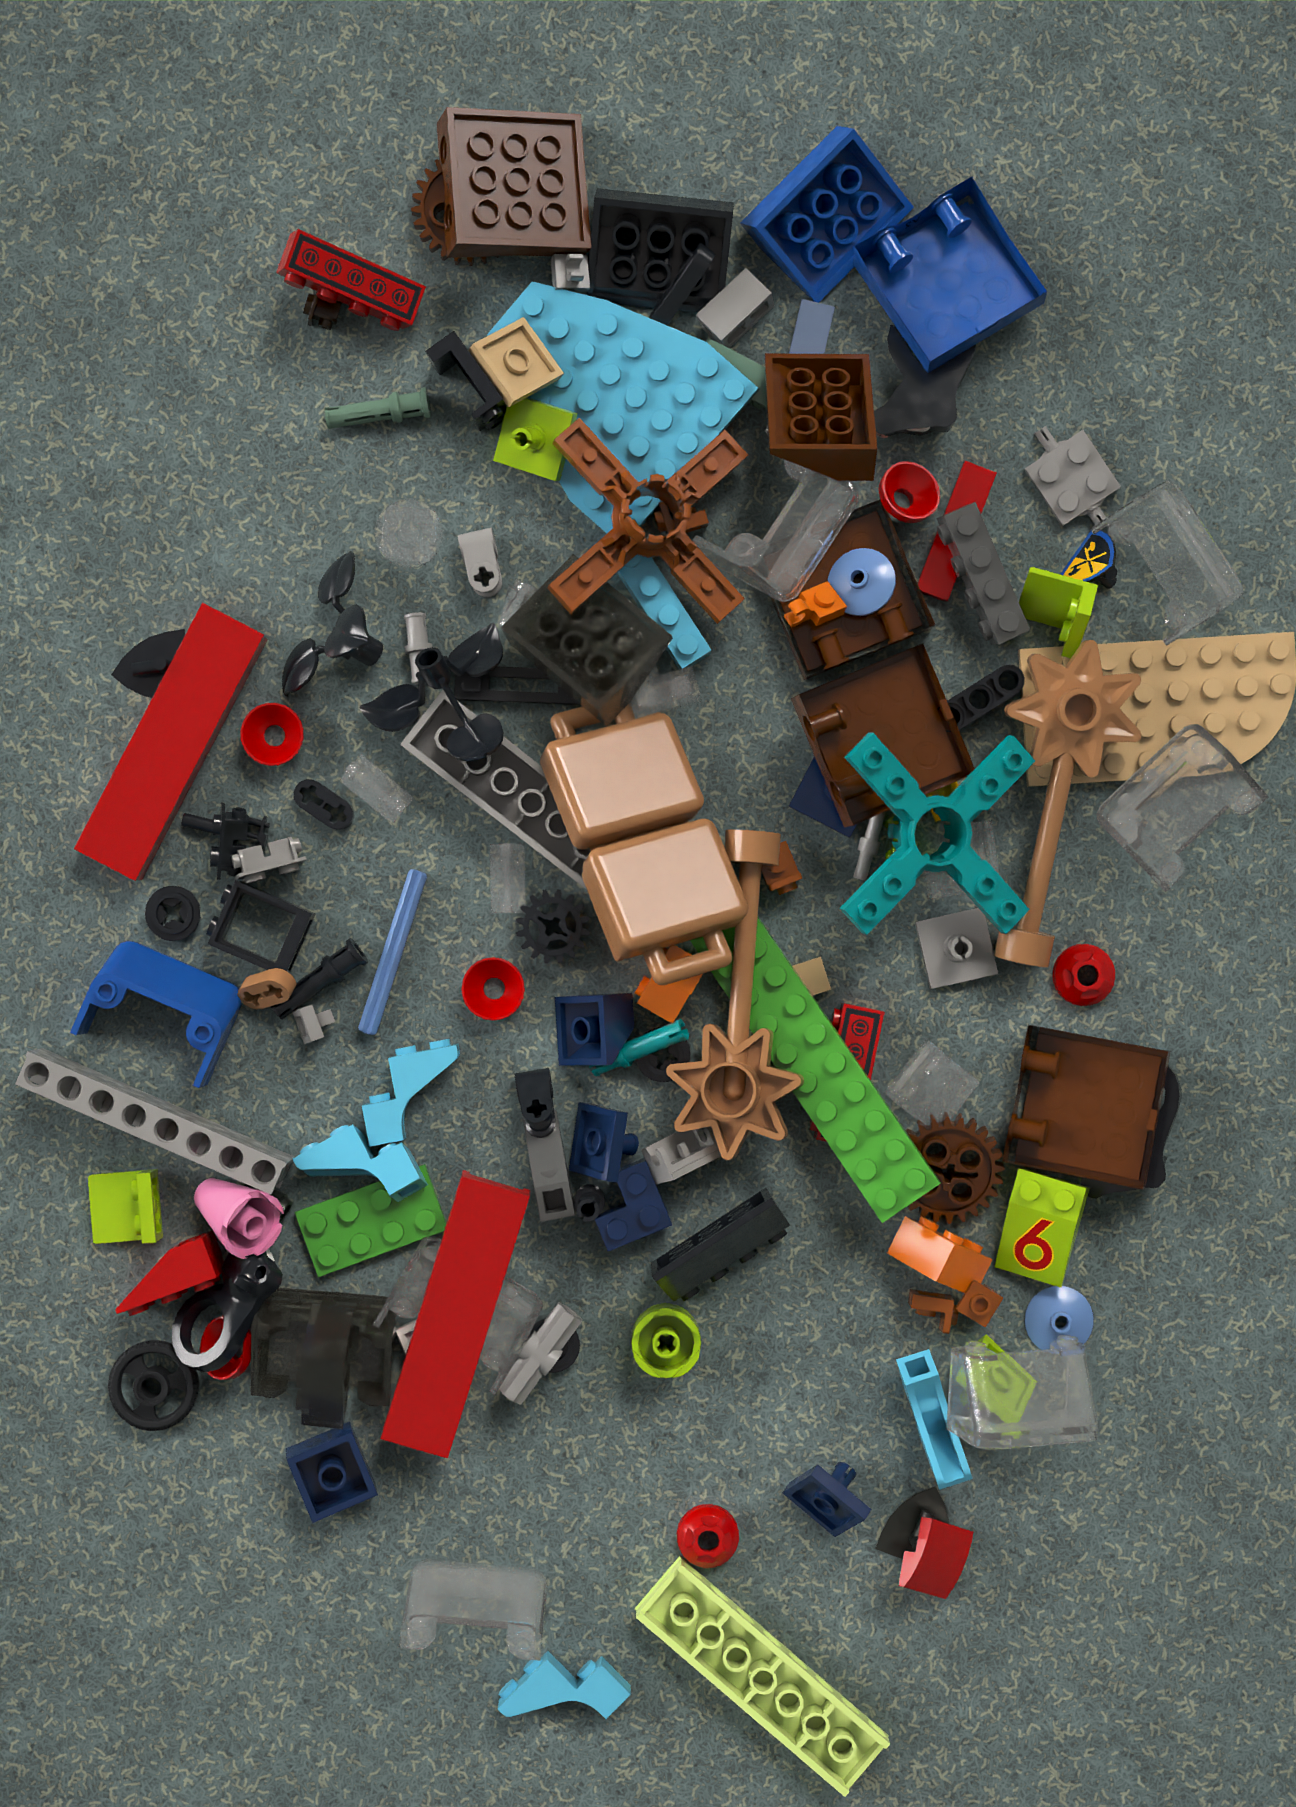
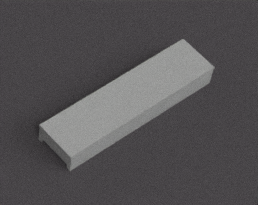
[15,1048,295,1195]

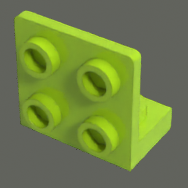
[1019,567,1098,659]
[88,1169,163,1244]

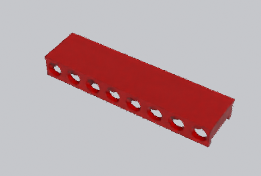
[74,602,268,881]
[381,1170,530,1459]

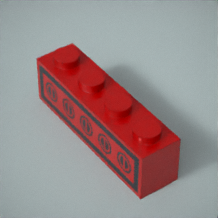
[276,229,426,331]
[809,1002,885,1142]

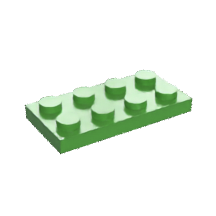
[295,1164,447,1277]

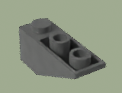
[522,1110,576,1222]

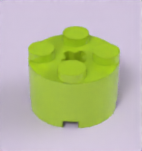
[631,1302,701,1378]

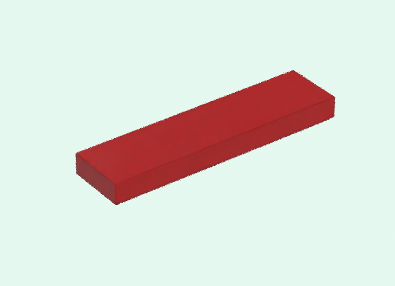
[915,461,997,602]

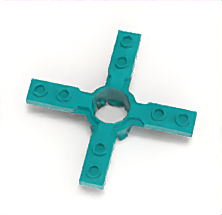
[839,733,1035,935]

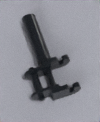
[181,812,270,851]

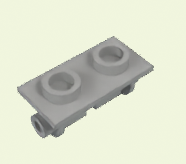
[231,836,307,884]

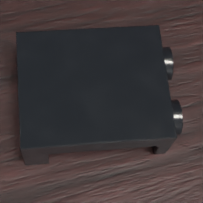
[425,331,506,431]

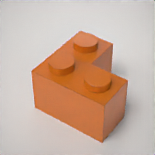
[634,945,703,1023]
[887,1216,993,1293]

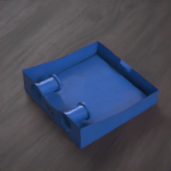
[853,177,1047,373]

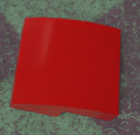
[898,1517,974,1599]

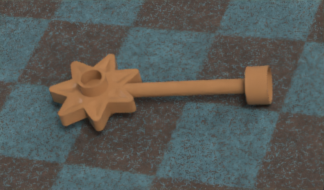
[994,640,1142,967]
[666,830,804,1160]

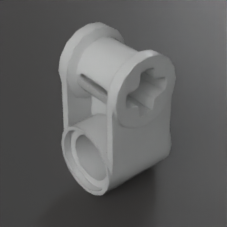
[458,527,502,598]

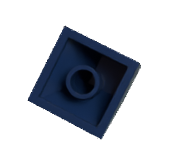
[555,993,634,1066]

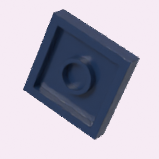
[788,756,857,838]
[569,1102,639,1182]
[782,1462,872,1537]

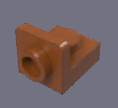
[654,502,709,534]
[761,841,802,895]
[956,1280,1003,1328]
[908,1289,959,1334]

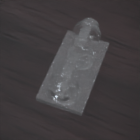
[340,754,414,824]
[490,843,526,913]

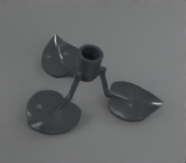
[282,551,383,697]
[360,623,504,761]

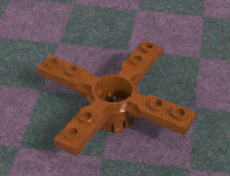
[547,418,748,624]

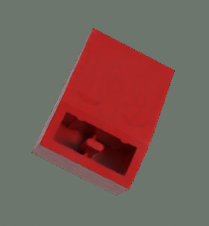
[115,1230,224,1316]

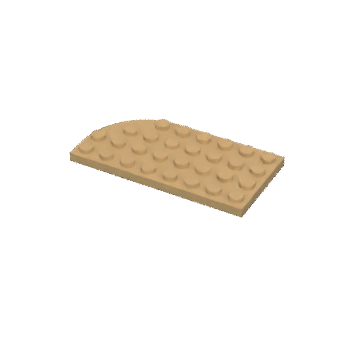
[1018,632,1296,787]

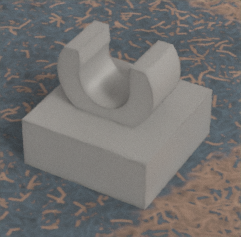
[551,254,590,293]
[293,1005,335,1044]

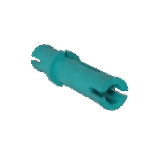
[589,1019,689,1077]

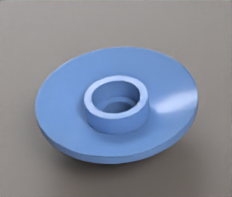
[828,548,896,616]
[1024,1286,1093,1355]

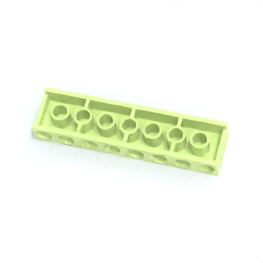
[635,1556,890,1797]

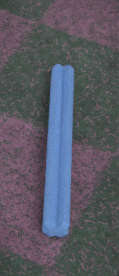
[358,869,427,1035]

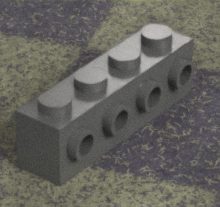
[936,502,1030,645]

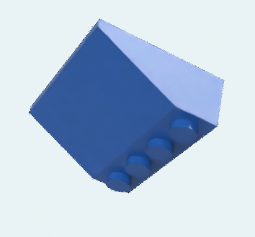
[740,126,914,303]

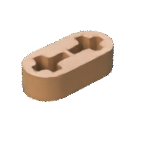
[237,968,296,1009]

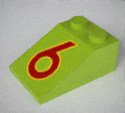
[995,1168,1090,1288]

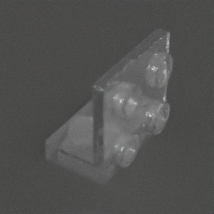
[883,1039,979,1126]

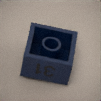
[286,1422,378,1523]

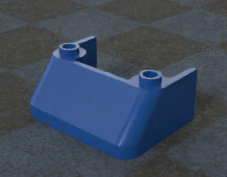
[70,941,243,1088]

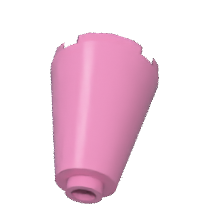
[194,1178,284,1259]

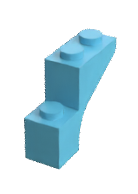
[362,1039,460,1147]
[293,1124,428,1202]
[896,1349,972,1490]
[498,1651,631,1719]

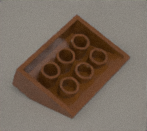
[765,353,877,481]

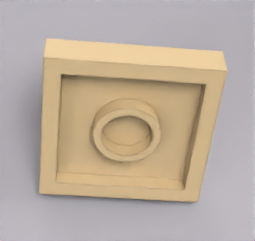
[468,317,564,407]

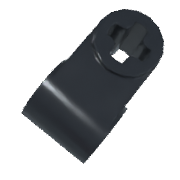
[515,1067,556,1138]

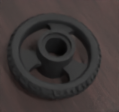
[108,1340,199,1431]

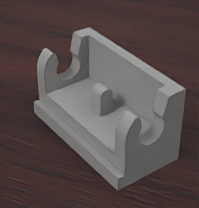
[696,268,775,348]
[641,1126,721,1185]

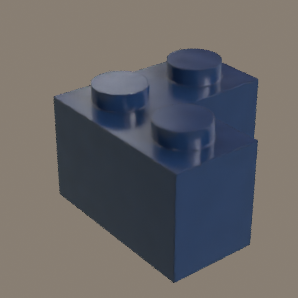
[595,1158,672,1251]

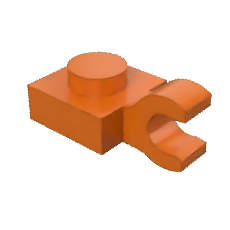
[783,581,847,627]

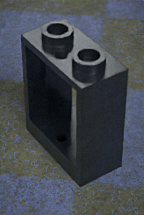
[206,880,316,973]

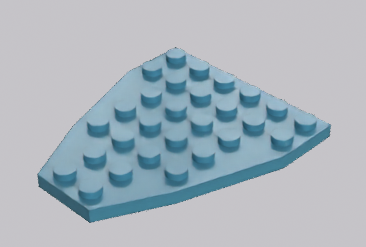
[487,281,759,533]

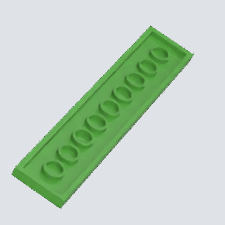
[690,917,941,1223]

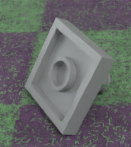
[915,908,998,989]

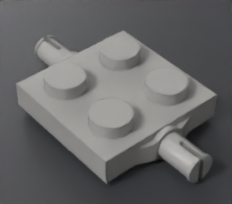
[1024,426,1121,530]

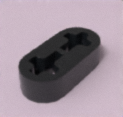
[294,779,354,830]

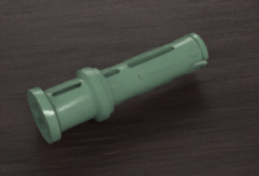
[325,387,432,429]

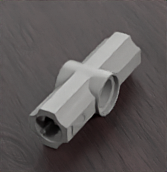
[497,1302,583,1405]

